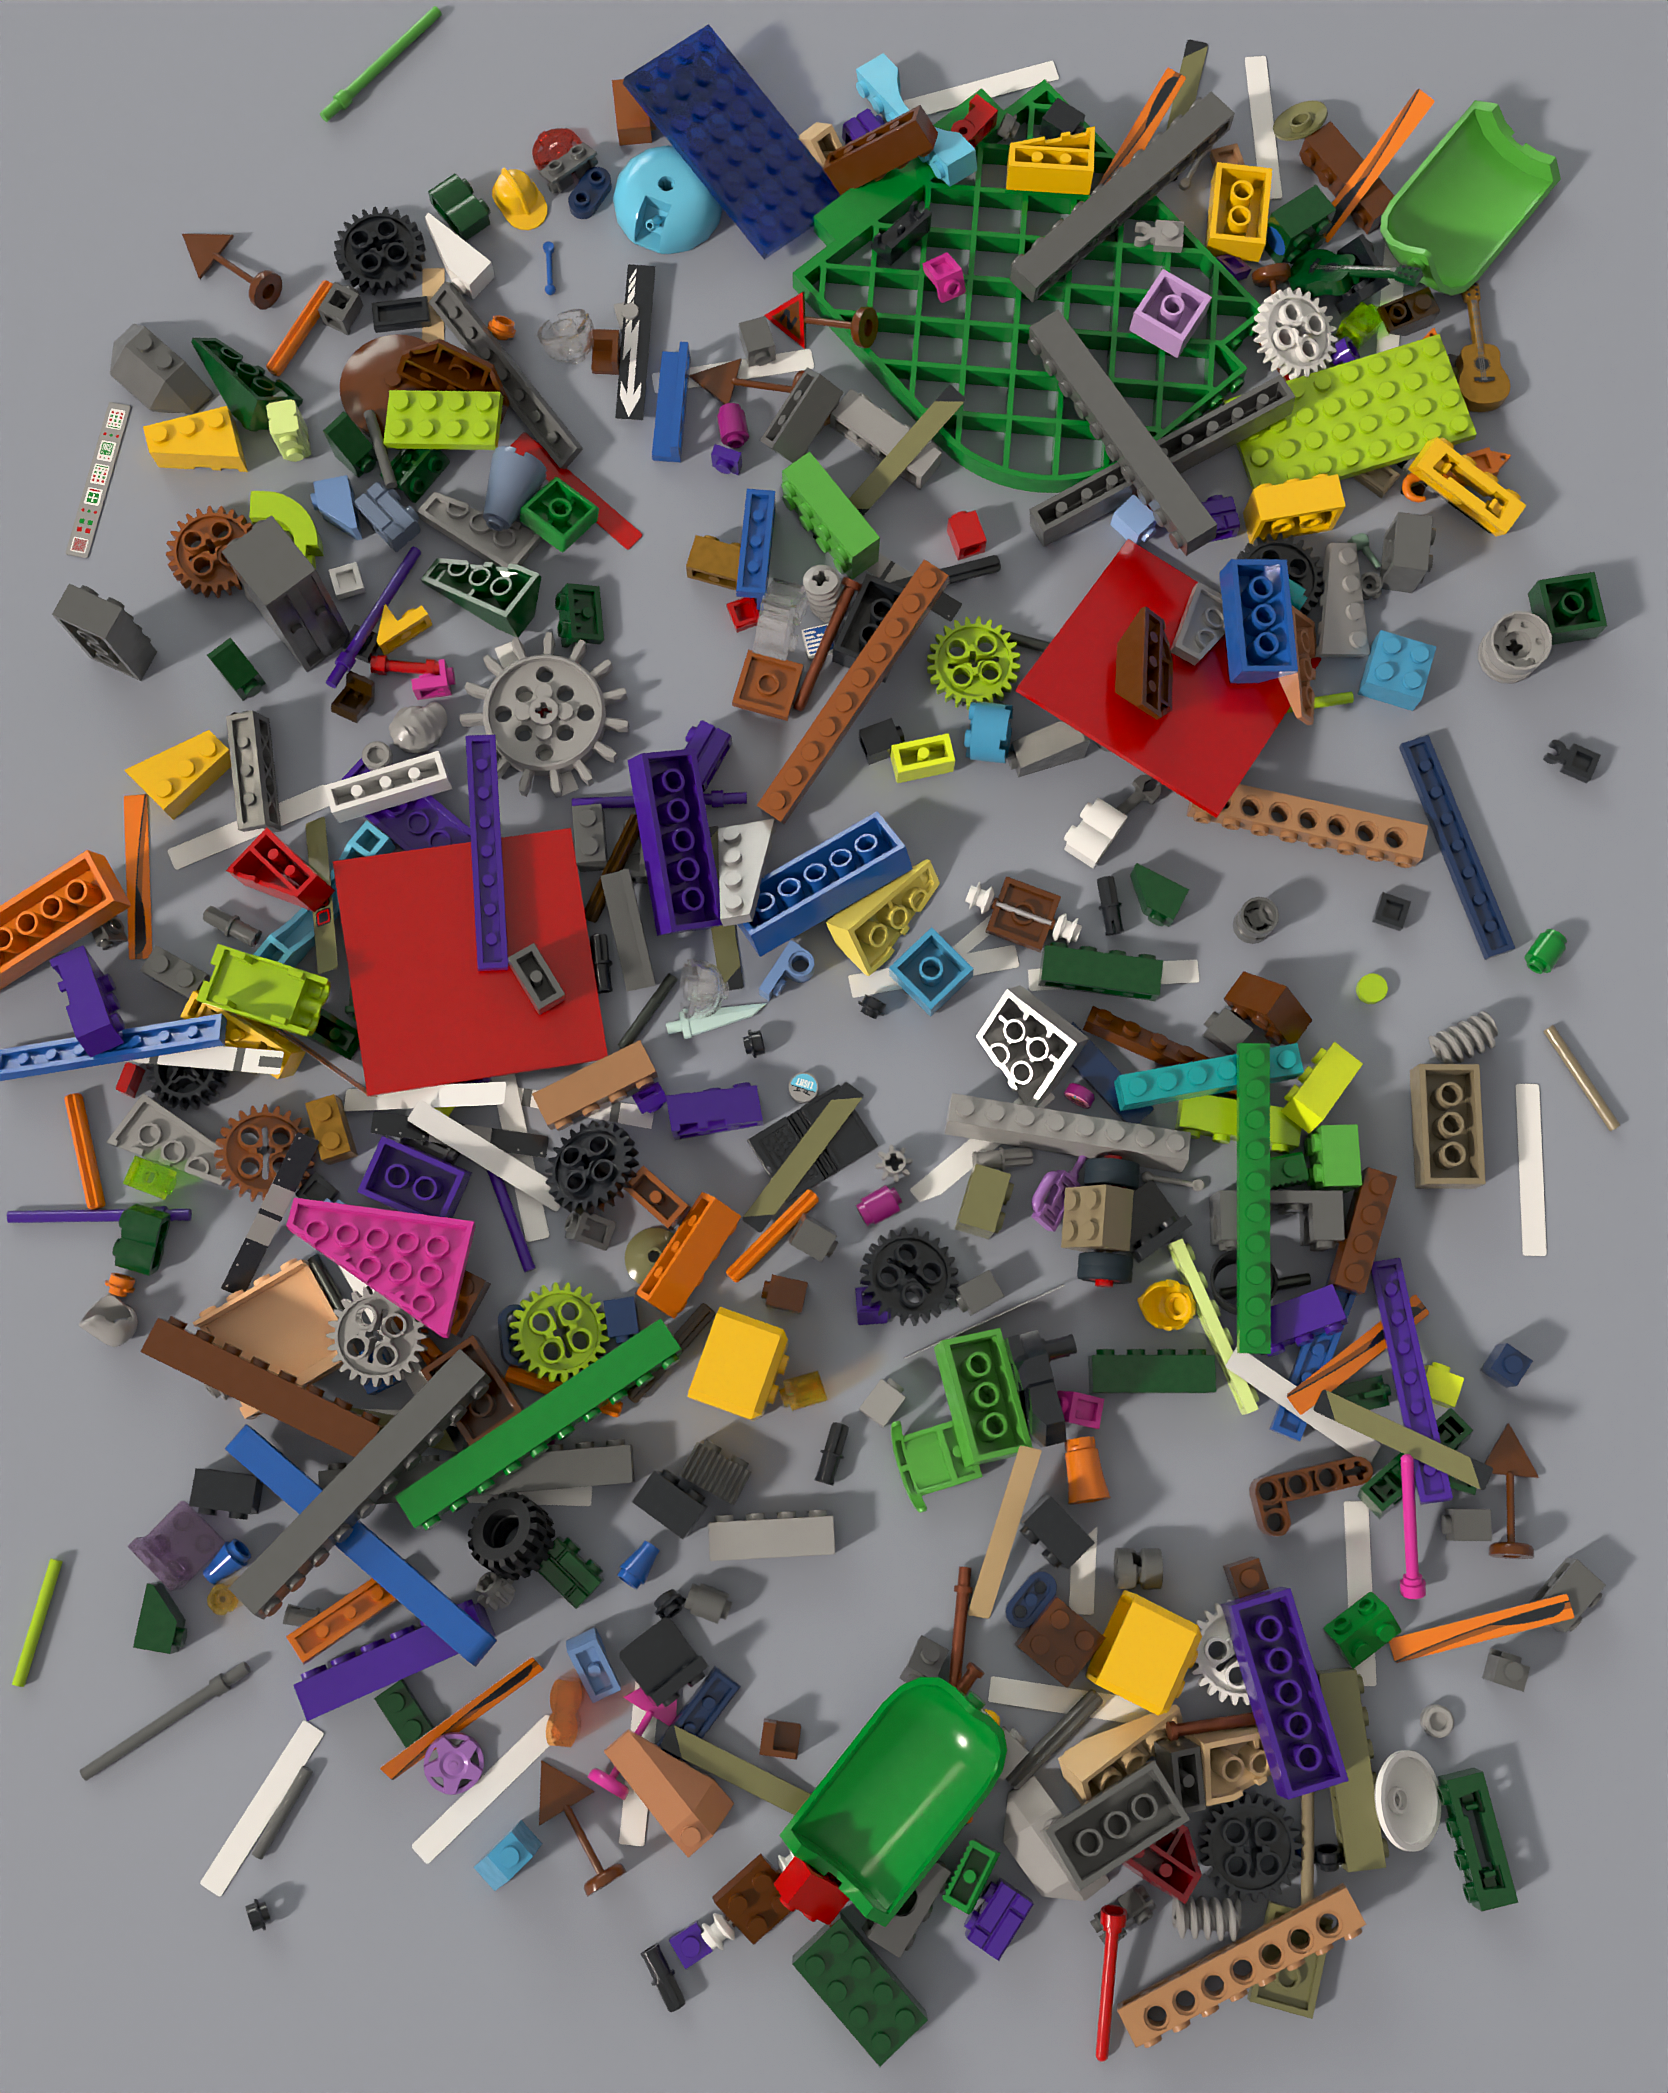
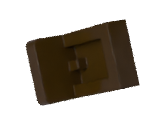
[331,671,375,723]

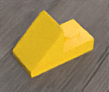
[376,604,433,655]

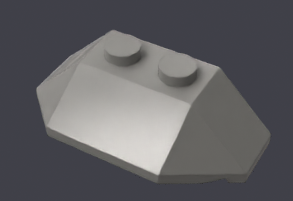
[1003,1774,1110,1901]

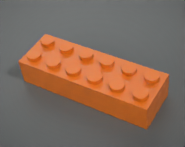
[0,850,131,990]

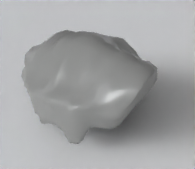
[389,702,448,754]

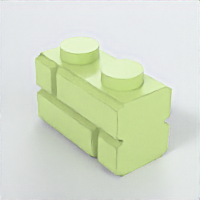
[266,399,312,462]

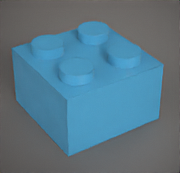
[1358,630,1436,711]
[889,927,974,1017]

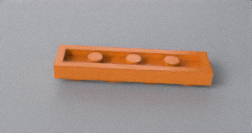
[286,1578,398,1665]

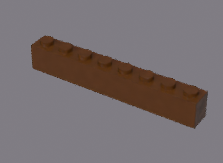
[140,1316,384,1457]

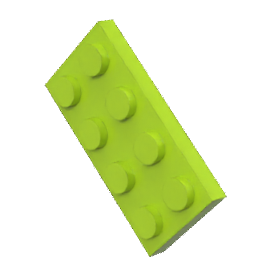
[383,390,503,450]

